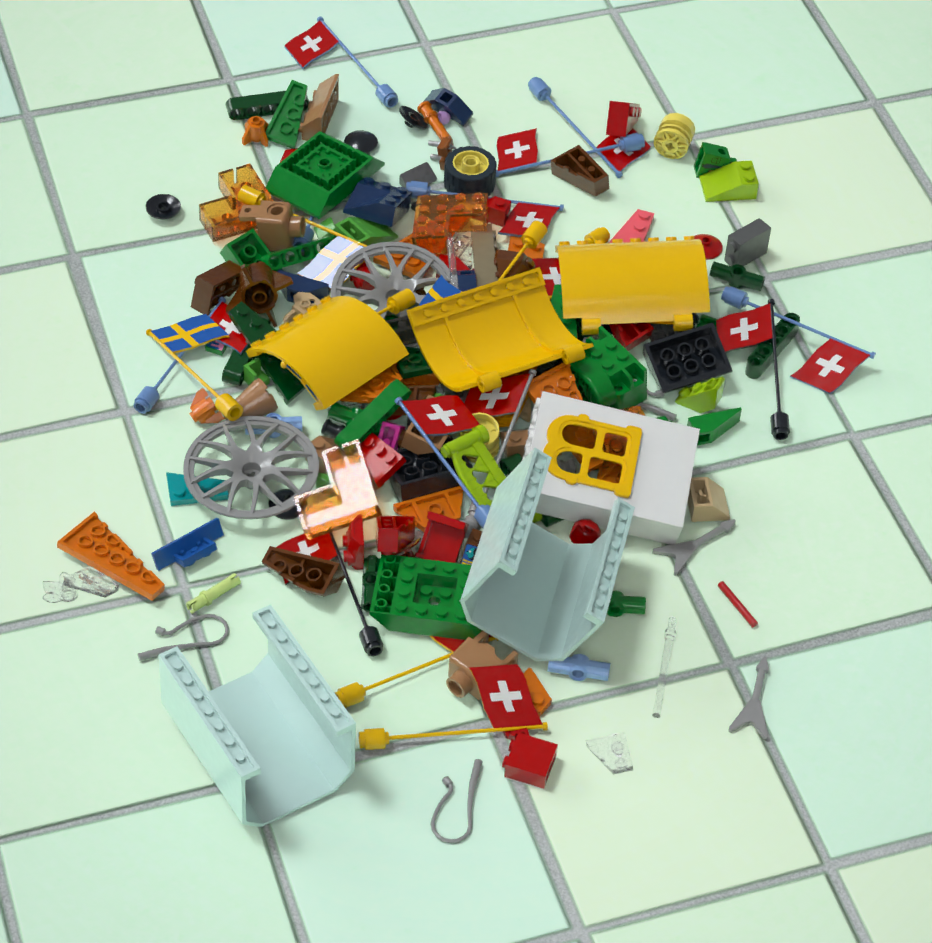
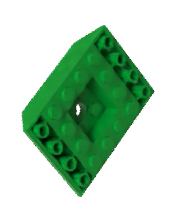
[265,131,385,219]
[369,554,483,640]

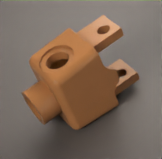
[239,200,306,251]
[446,631,519,700]

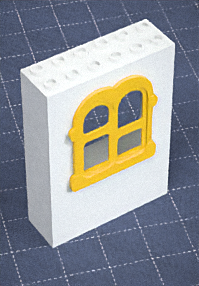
[522,391,700,545]

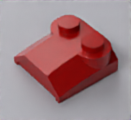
[342,514,364,570]

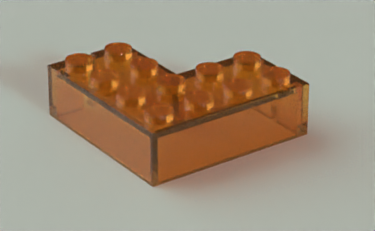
[199,163,274,242]
[412,193,489,254]
[294,439,382,540]

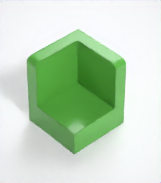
[244,358,270,385]

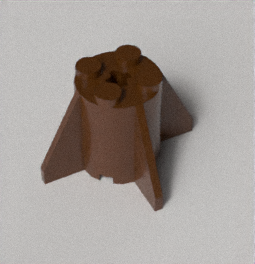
[226,261,294,328]

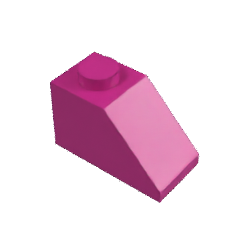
[378,421,406,451]

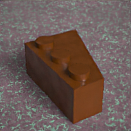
[550,145,610,197]
[190,260,242,316]

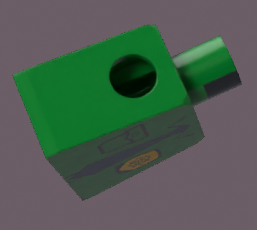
[694,142,737,178]

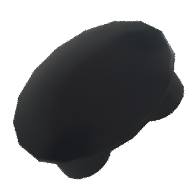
[344,130,378,155]

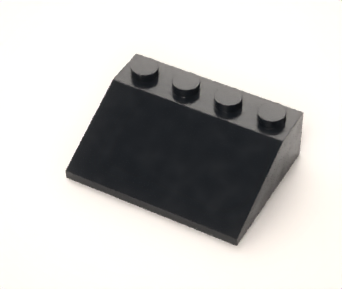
[642,323,733,394]
[389,436,473,502]

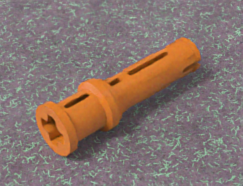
[417,101,452,140]

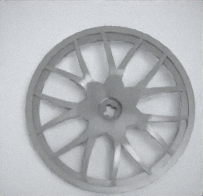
[331,242,458,347]
[183,416,319,519]

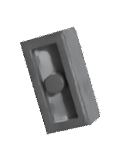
[399,162,437,188]

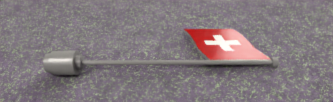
[464,369,537,515]

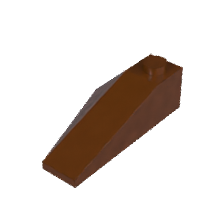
[494,249,535,279]
[261,546,345,597]

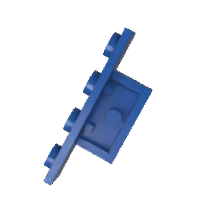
[151,518,224,571]

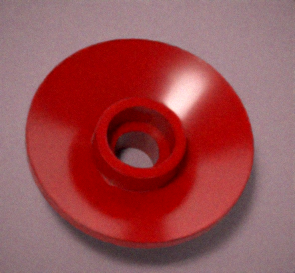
[694,234,723,260]

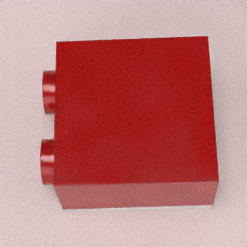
[502,732,558,790]

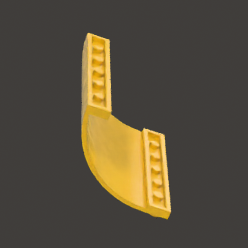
[246,296,409,411]

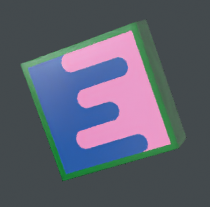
[205,340,228,356]

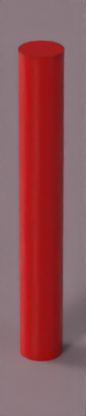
[717,581,758,628]

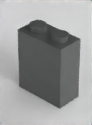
[724,218,771,267]

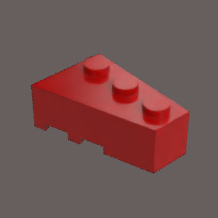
[606,101,642,137]
[609,322,654,351]
[375,515,415,555]

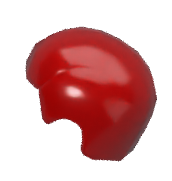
[569,519,601,544]

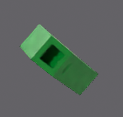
[687,407,742,446]

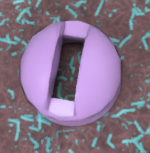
[438,111,451,125]

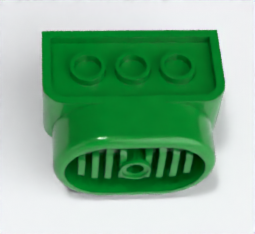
[562,326,647,411]

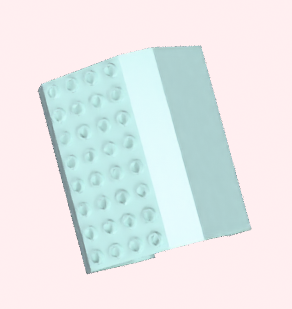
[460,448,635,661]
[158,604,356,827]

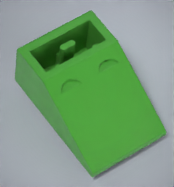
[335,217,398,246]

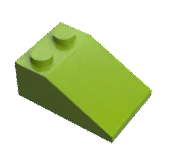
[699,161,759,202]

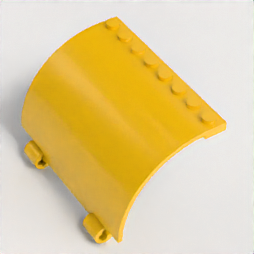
[555,236,710,335]
[406,267,594,393]

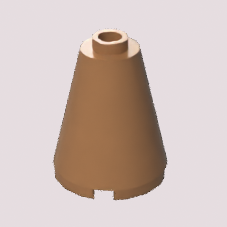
[224,378,278,420]

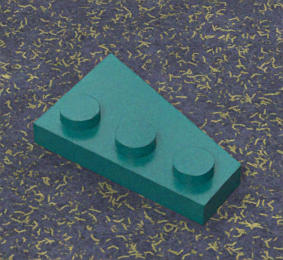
[166,472,229,506]

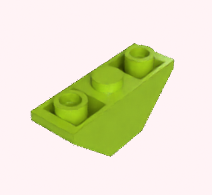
[675,376,725,413]

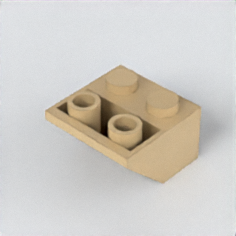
[687,477,730,522]

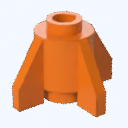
[242,116,269,147]
[189,388,225,424]

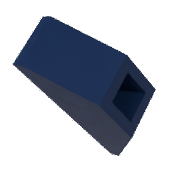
[423,88,473,126]
[277,269,329,304]
[456,270,477,292]

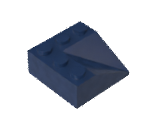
[343,177,412,227]

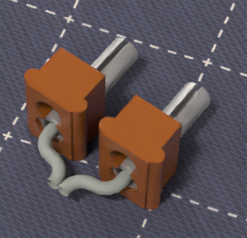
[428,137,456,170]

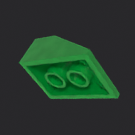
[220,228,284,272]

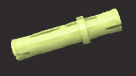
[186,573,241,614]

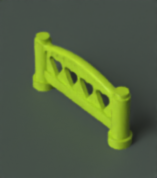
[440,424,542,523]

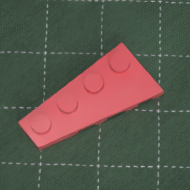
[608,209,655,243]

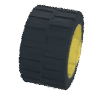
[444,146,497,202]

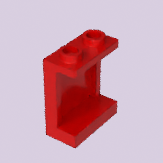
[414,511,469,563]

